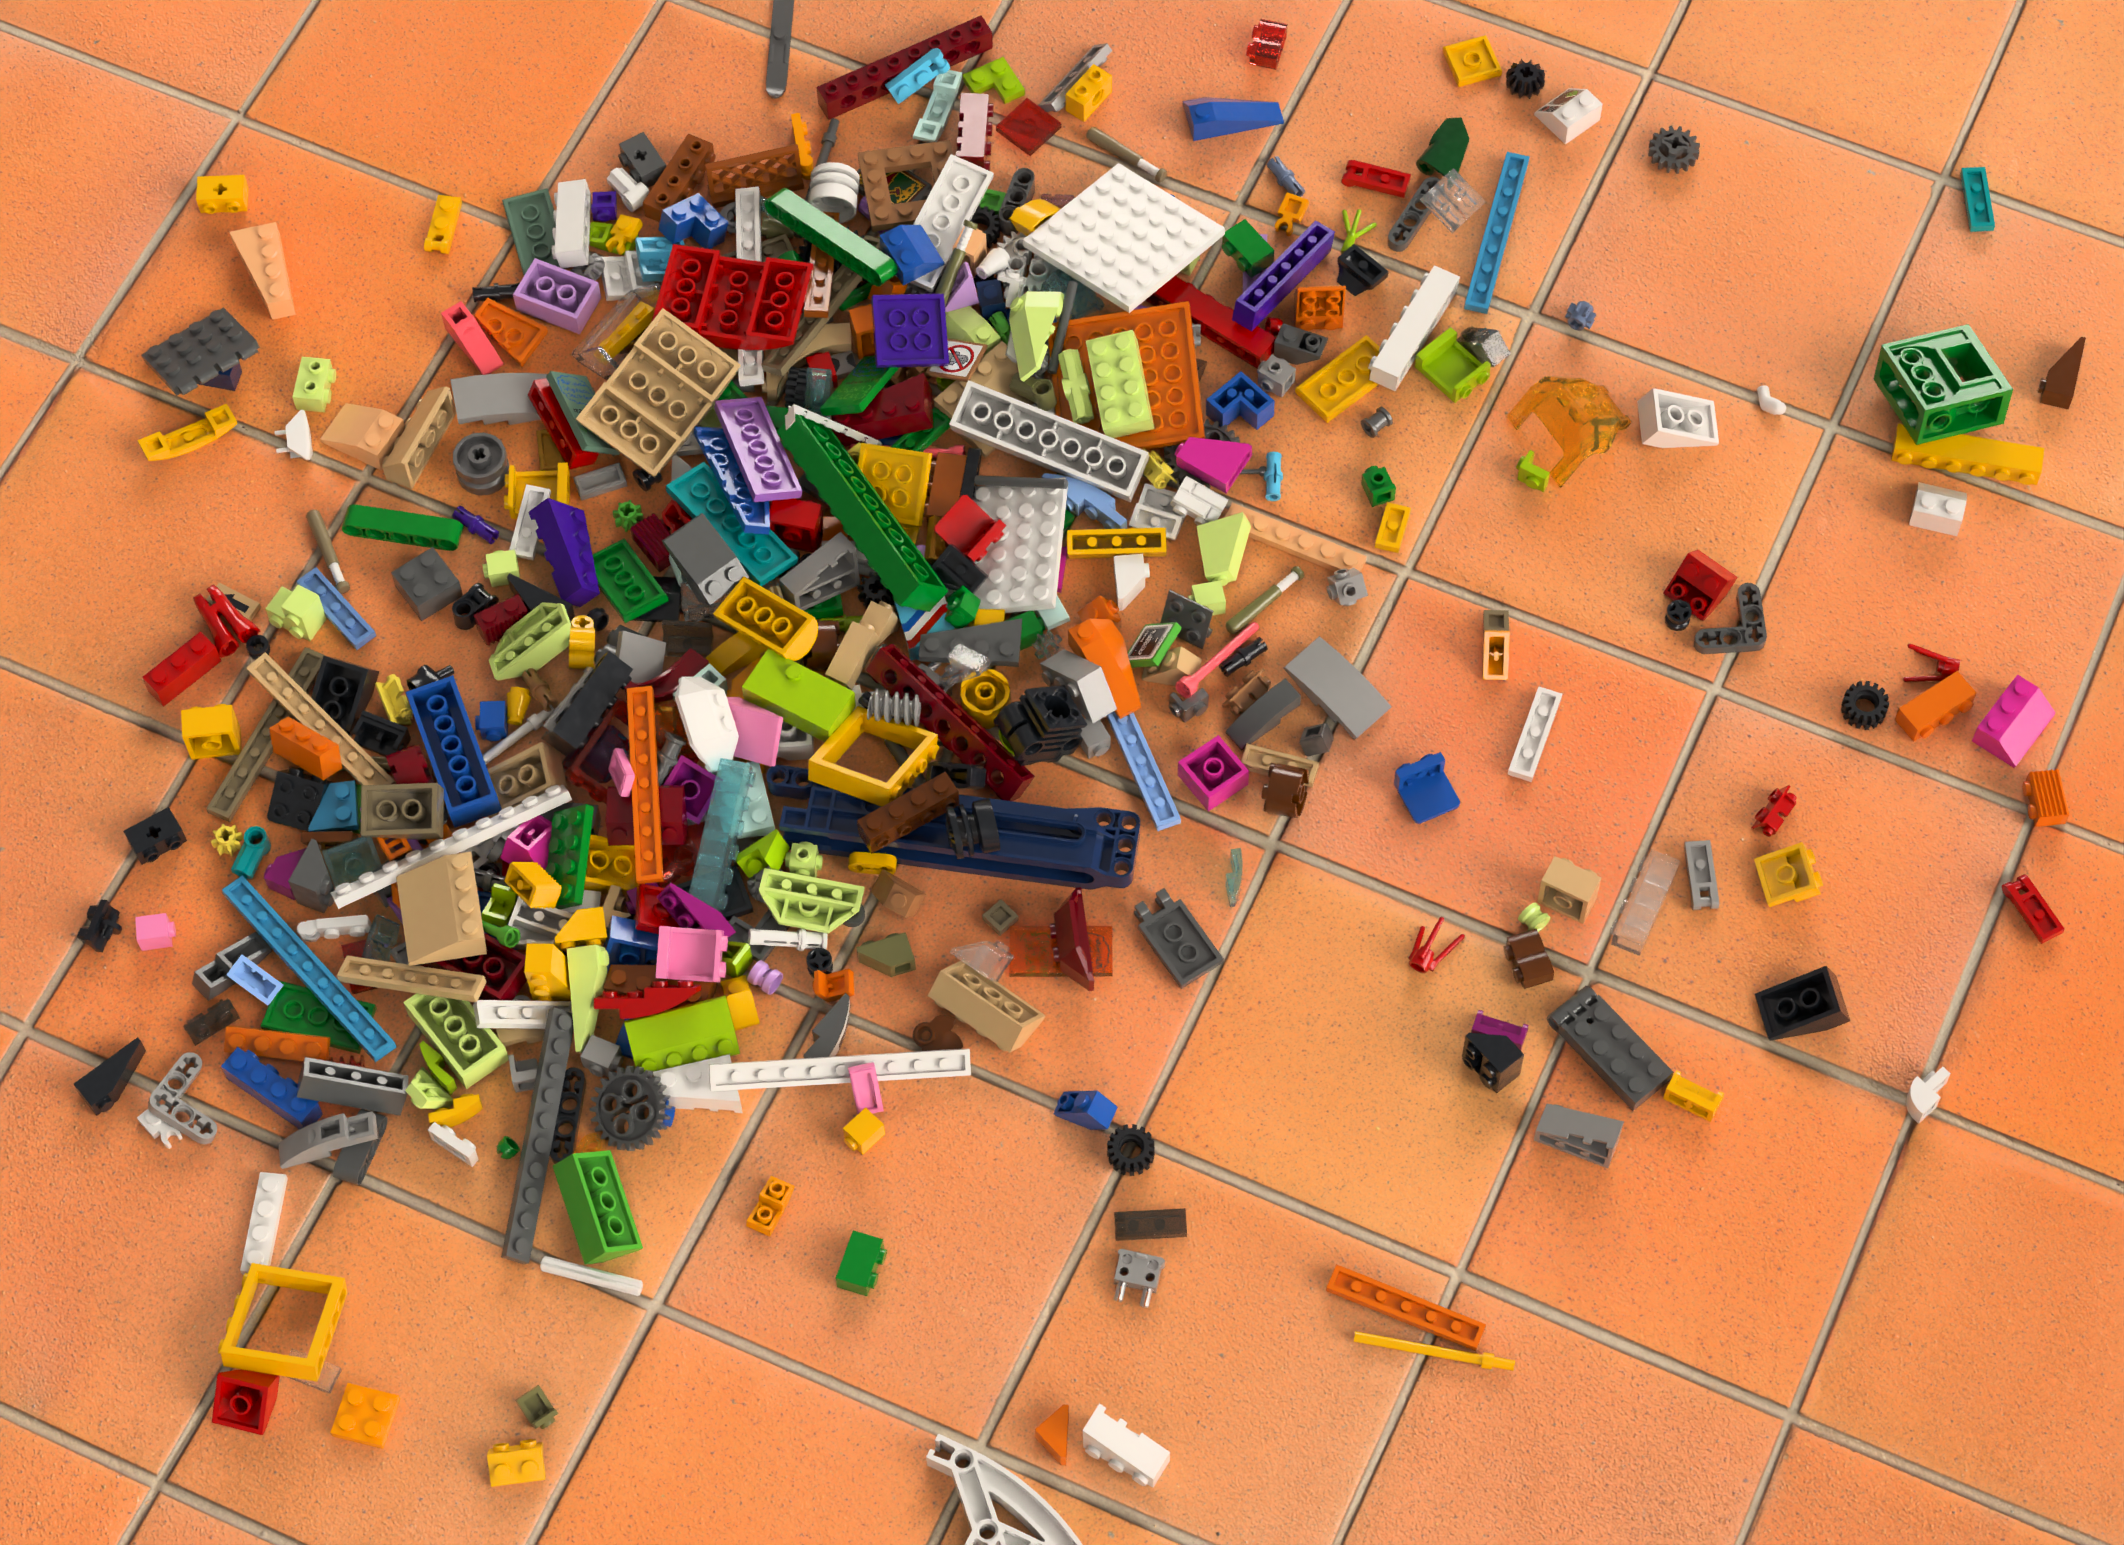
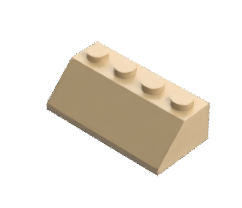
[382,386,456,489]
[928,959,1046,1053]

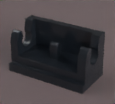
[352,710,411,756]

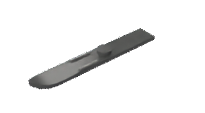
[766,0,794,99]

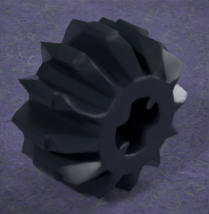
[1506,59,1545,99]
[857,571,894,609]

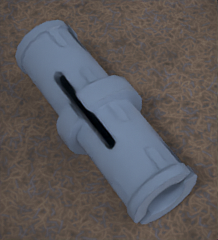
[1267,156,1305,197]

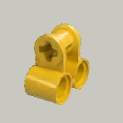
[569,615,595,669]

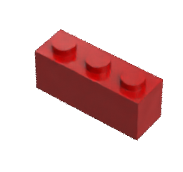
[142,631,221,707]

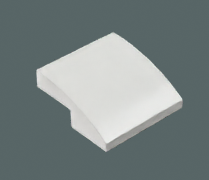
[601,251,656,301]
[1129,483,1186,540]

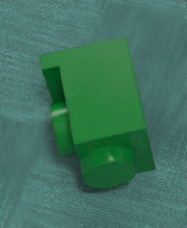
[1361,466,1396,507]
[944,585,981,629]

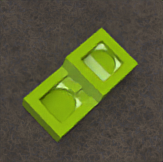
[589,222,639,255]
[419,1041,457,1096]

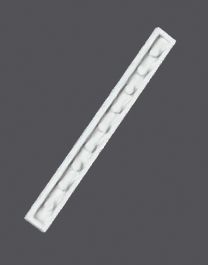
[735,187,764,386]
[331,785,572,909]
[709,1048,971,1091]

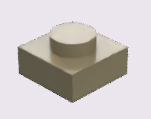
[1483,610,1509,636]
[982,899,1019,936]

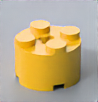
[960,669,1011,729]

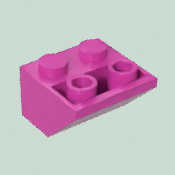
[501,815,552,870]

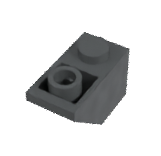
[1274,323,1328,365]

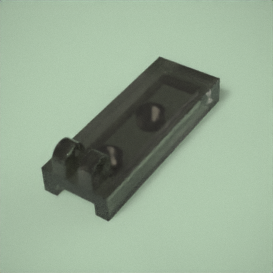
[1114,1208,1187,1241]

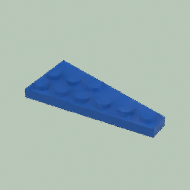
[693,426,770,535]

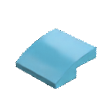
[635,237,685,282]

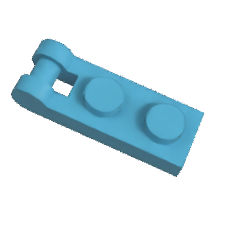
[885,48,950,104]

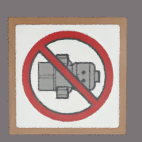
[925,338,988,382]

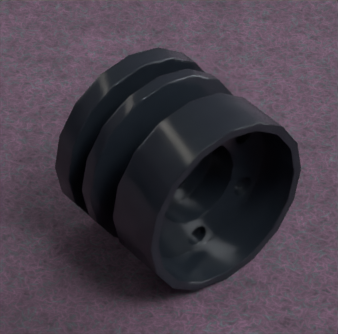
[945,798,1000,860]

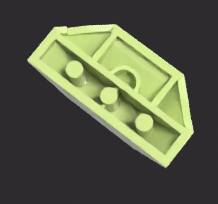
[489,602,571,680]
[759,868,865,934]

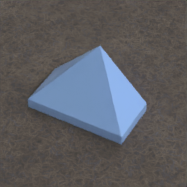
[226,955,283,1006]

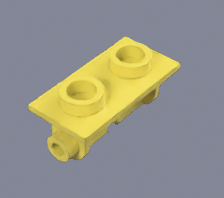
[1142,448,1178,489]
[375,674,413,726]

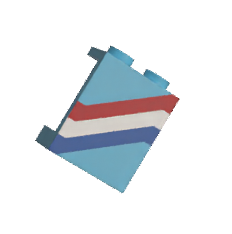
[894,596,955,661]

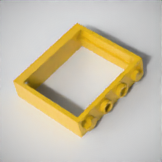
[808,706,939,807]
[218,1263,347,1382]

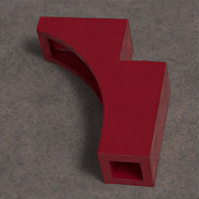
[624,648,709,718]

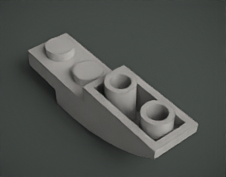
[279,1111,378,1169]

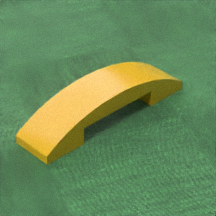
[138,404,237,461]

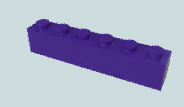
[1232,220,1335,332]

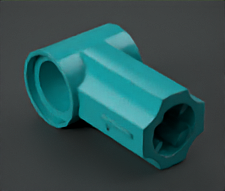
[231,826,271,880]

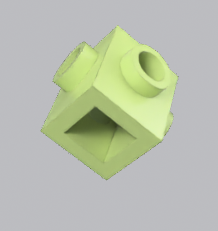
[785,842,823,878]

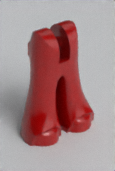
[193,584,261,658]

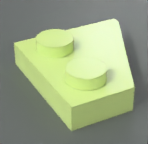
[405,1067,453,1109]

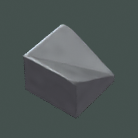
[1299,723,1334,756]

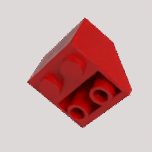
[1663,550,1738,621]

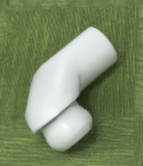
[1757,385,1786,415]

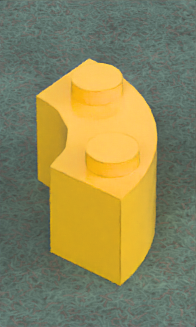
[1009,199,1061,236]

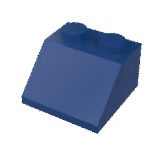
[879,225,945,286]

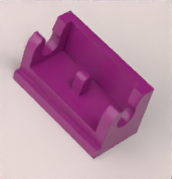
[1471,1010,1529,1050]

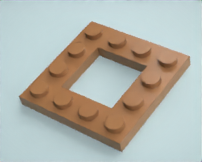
[858,140,953,232]

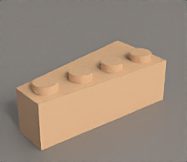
[229,222,296,320]

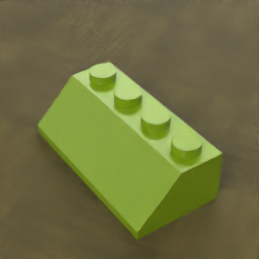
[624,995,740,1076]

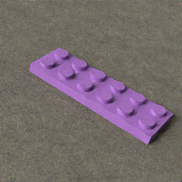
[714,397,802,502]

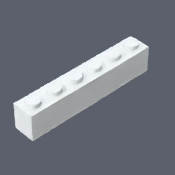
[1368,265,1460,391]

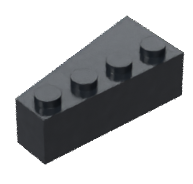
[542,651,633,756]

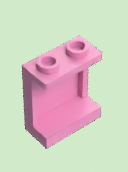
[656,926,728,983]

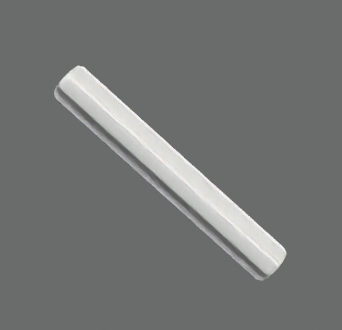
[540,1256,643,1296]

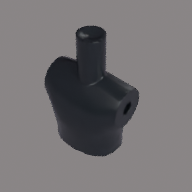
[407,665,454,690]

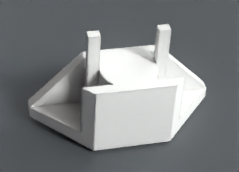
[275,410,313,460]

